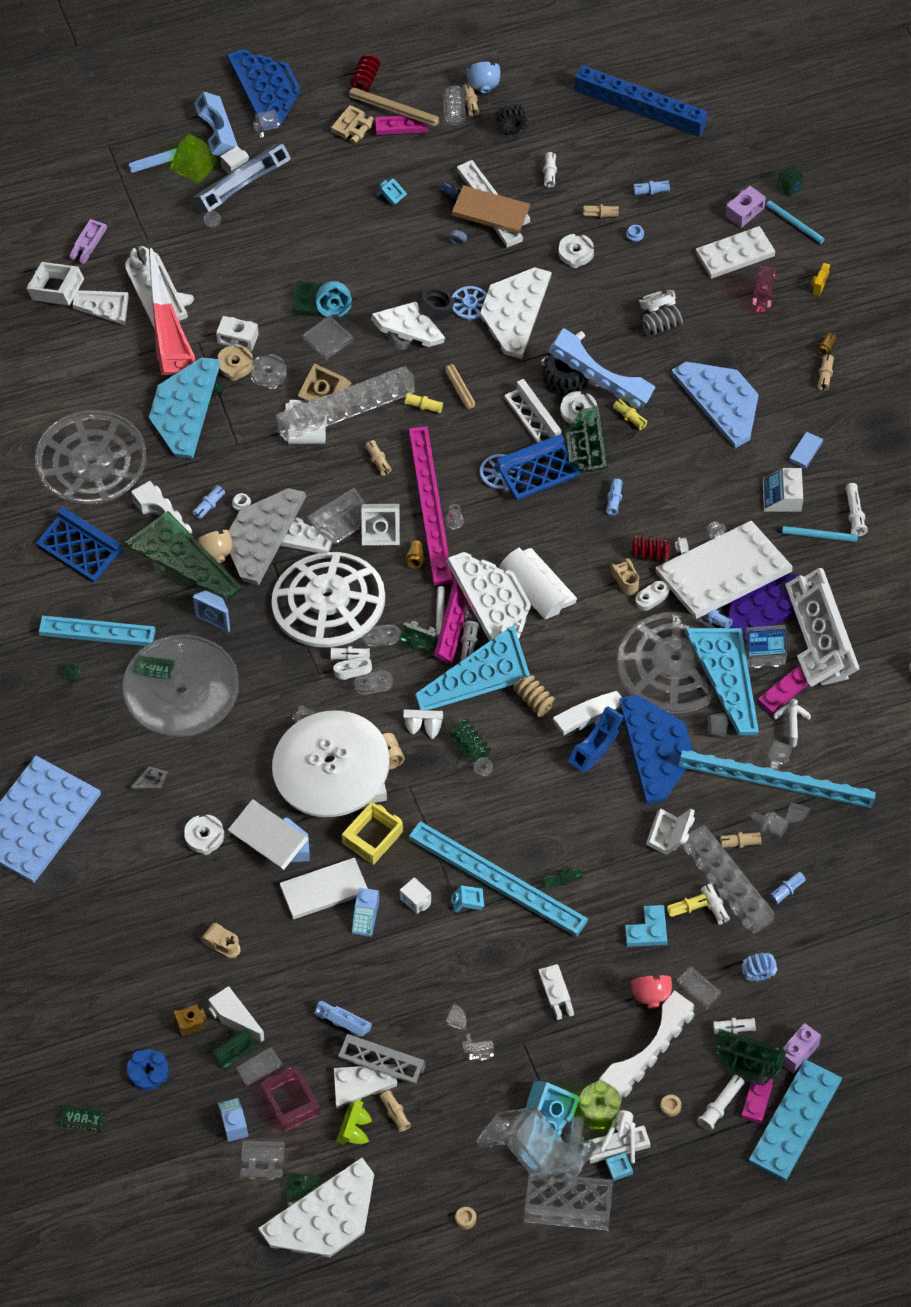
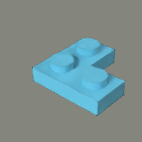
[625,905,667,947]

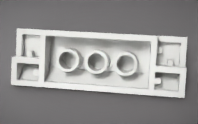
[785,568,860,685]

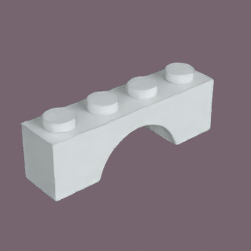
[131,481,192,552]

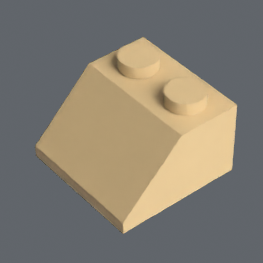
[298,363,351,411]

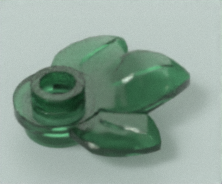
[286,1173,324,1207]

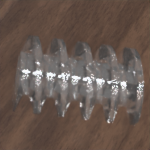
[443,86,466,125]

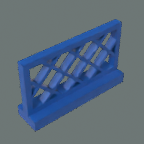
[494,434,581,501]
[36,506,124,583]

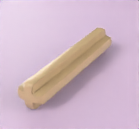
[445,364,475,409]

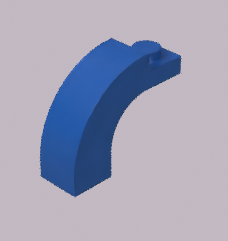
[567,706,624,772]

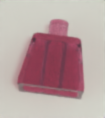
[753,266,776,312]

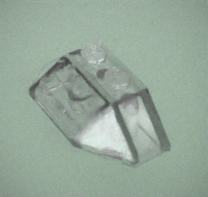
[308,487,365,544]

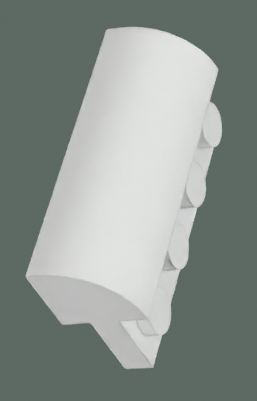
[499,548,577,619]

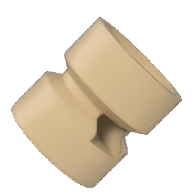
[382,733,405,770]

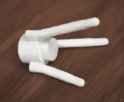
[600,1110,635,1164]

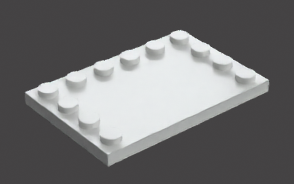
[656,521,792,619]

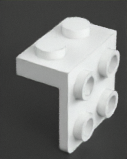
[646,809,695,855]

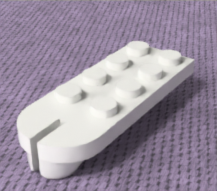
[126,246,188,330]

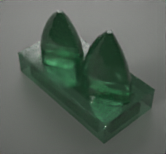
[213,1029,256,1069]

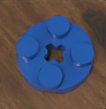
[127,1050,169,1091]

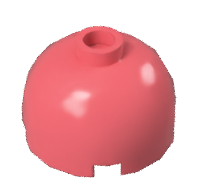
[631,975,672,1008]

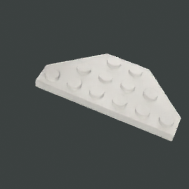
[480,267,552,359]
[446,552,531,642]
[258,1158,374,1257]

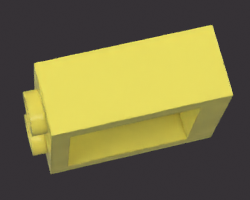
[342,802,403,865]

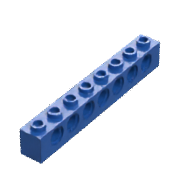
[574,65,708,137]

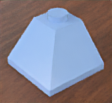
[193,591,230,633]

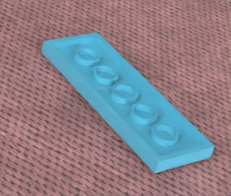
[748,1059,842,1182]

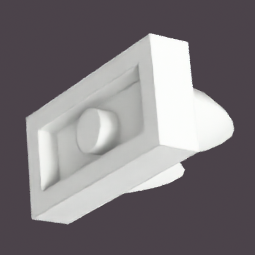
[404,710,443,739]

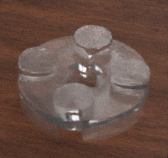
[251,354,287,389]

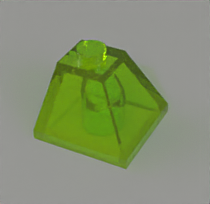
[170,133,219,183]

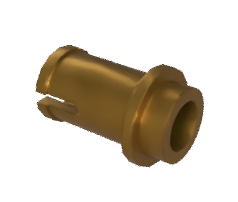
[817,333,837,356]

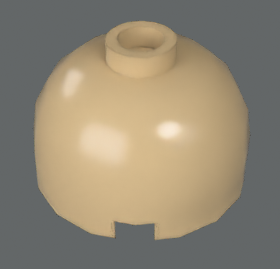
[194,530,233,564]

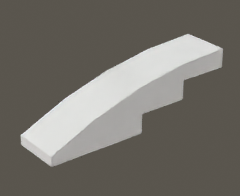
[553,691,622,735]

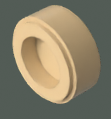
[660,1095,681,1117]
[455,1207,476,1229]

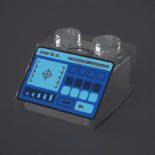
[744,625,787,668]

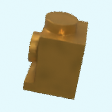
[173,1005,207,1037]

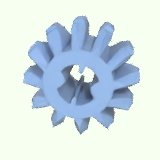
[742,952,777,982]

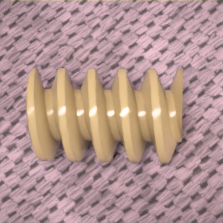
[513,675,555,717]

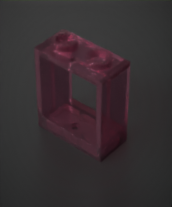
[260,1065,320,1132]

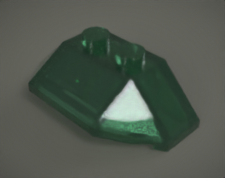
[566,406,609,472]
[714,1029,787,1086]

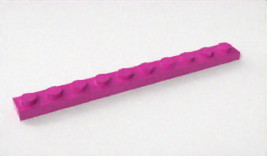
[409,426,453,586]

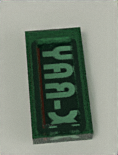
[133,655,175,680]
[60,1105,105,1132]

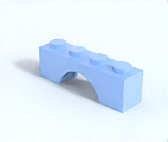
[194,92,237,156]

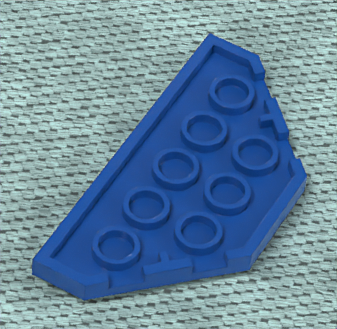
[227,50,300,132]
[619,695,693,804]

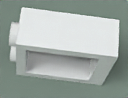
[27,262,84,305]

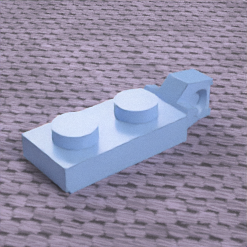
[314,1001,372,1036]

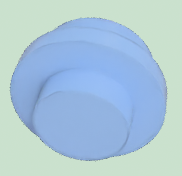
[626,225,644,242]

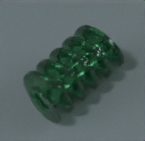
[451,719,491,763]

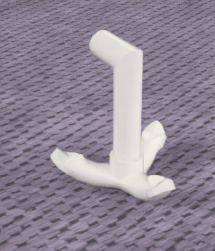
[773,699,811,747]

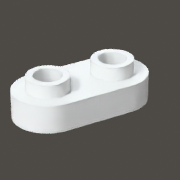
[636,581,670,611]
[333,657,372,680]

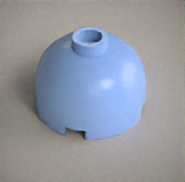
[466,62,500,93]

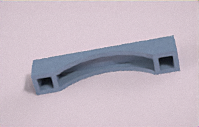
[192,143,291,213]

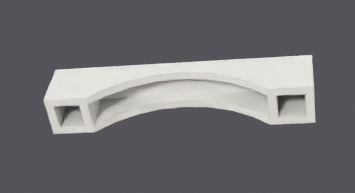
[599,991,694,1101]

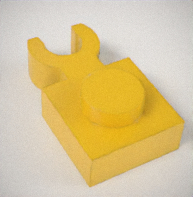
[811,263,830,296]

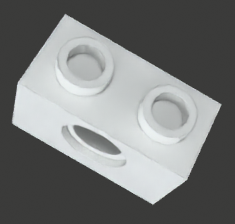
[216,316,258,351]

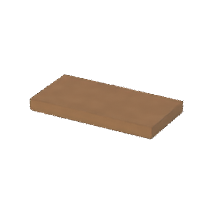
[452,185,530,234]

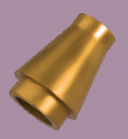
[405,540,424,569]

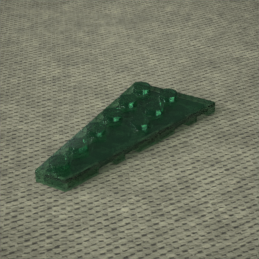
[125,511,242,601]

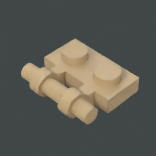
[331,105,375,144]

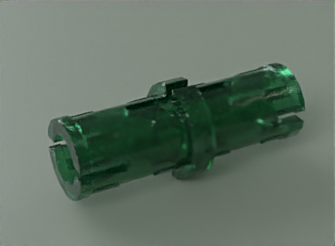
[541,866,583,889]

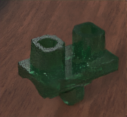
[401,621,437,651]

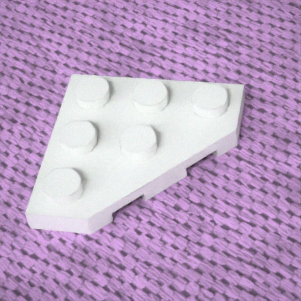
[371,302,445,347]

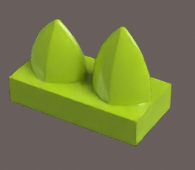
[336,1099,372,1145]

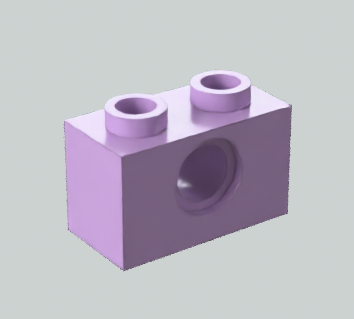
[725,186,766,228]
[778,1023,821,1074]

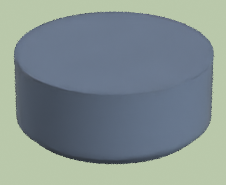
[449,230,467,246]

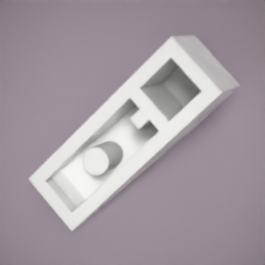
[208,986,264,1042]

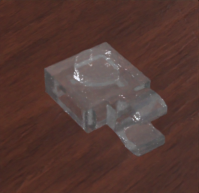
[768,740,793,771]

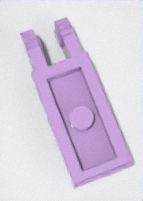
[70,219,107,264]

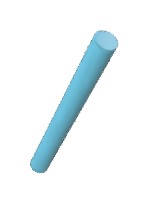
[766,201,825,244]
[782,526,858,542]

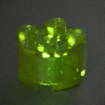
[579,1080,621,1130]

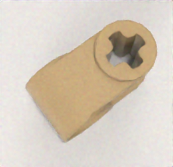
[610,558,639,596]
[201,923,240,958]

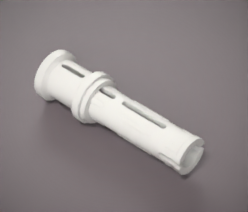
[846,483,868,536]
[697,1075,744,1131]

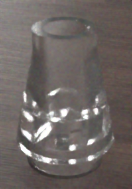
[445,504,464,529]

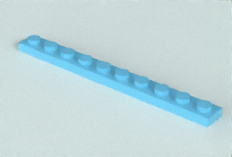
[679,750,876,808]
[409,821,588,937]

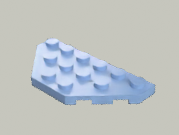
[671,362,759,448]

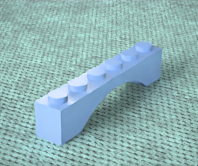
[548,328,655,410]

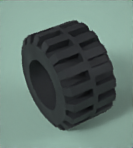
[543,353,589,396]

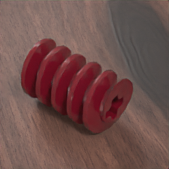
[350,54,381,92]
[631,534,671,562]

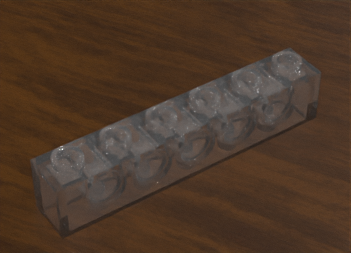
[683,825,775,934]

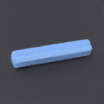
[129,149,179,173]

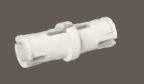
[543,152,557,187]
[331,646,370,660]
[701,884,730,924]
[713,1018,756,1034]

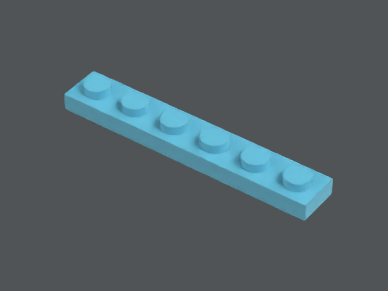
[39,616,156,647]

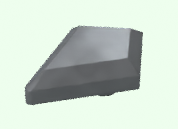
[707,712,729,738]
[131,766,168,790]

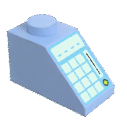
[352,888,379,937]
[218,1098,248,1142]

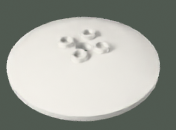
[272,711,390,817]

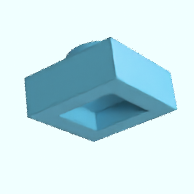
[606,1153,633,1181]

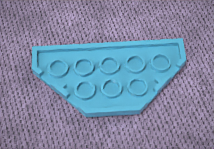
[149,357,220,459]

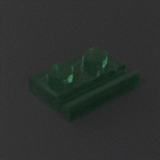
[292,281,323,316]

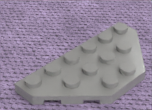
[229,488,306,585]

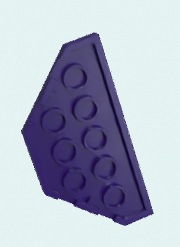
[728,573,805,643]

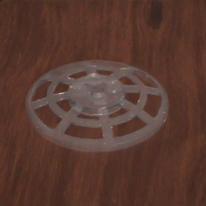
[35,410,146,504]
[617,612,718,713]

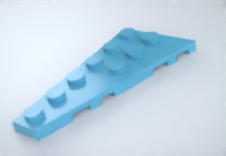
[415,625,530,711]
[685,628,759,735]

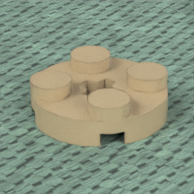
[218,346,254,381]

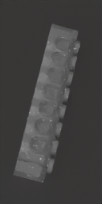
[277,366,415,441]

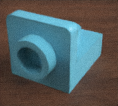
[377,178,407,206]
[451,885,484,912]

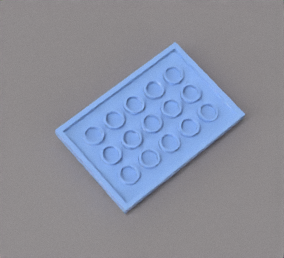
[0,756,101,884]

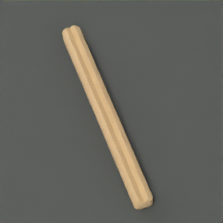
[349,88,439,126]

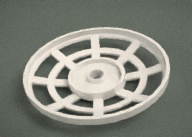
[272,552,385,647]

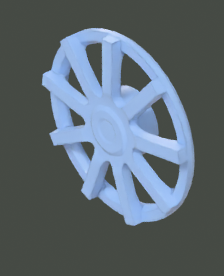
[452,286,487,321]
[480,454,521,490]

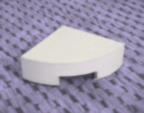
[177,292,194,306]

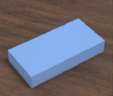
[789,432,823,469]

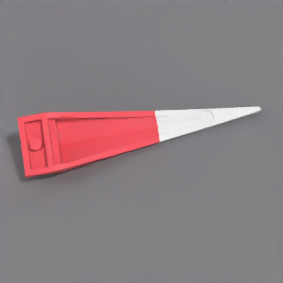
[149,248,195,375]

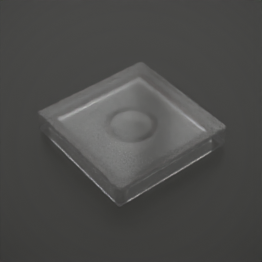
[302,315,353,360]

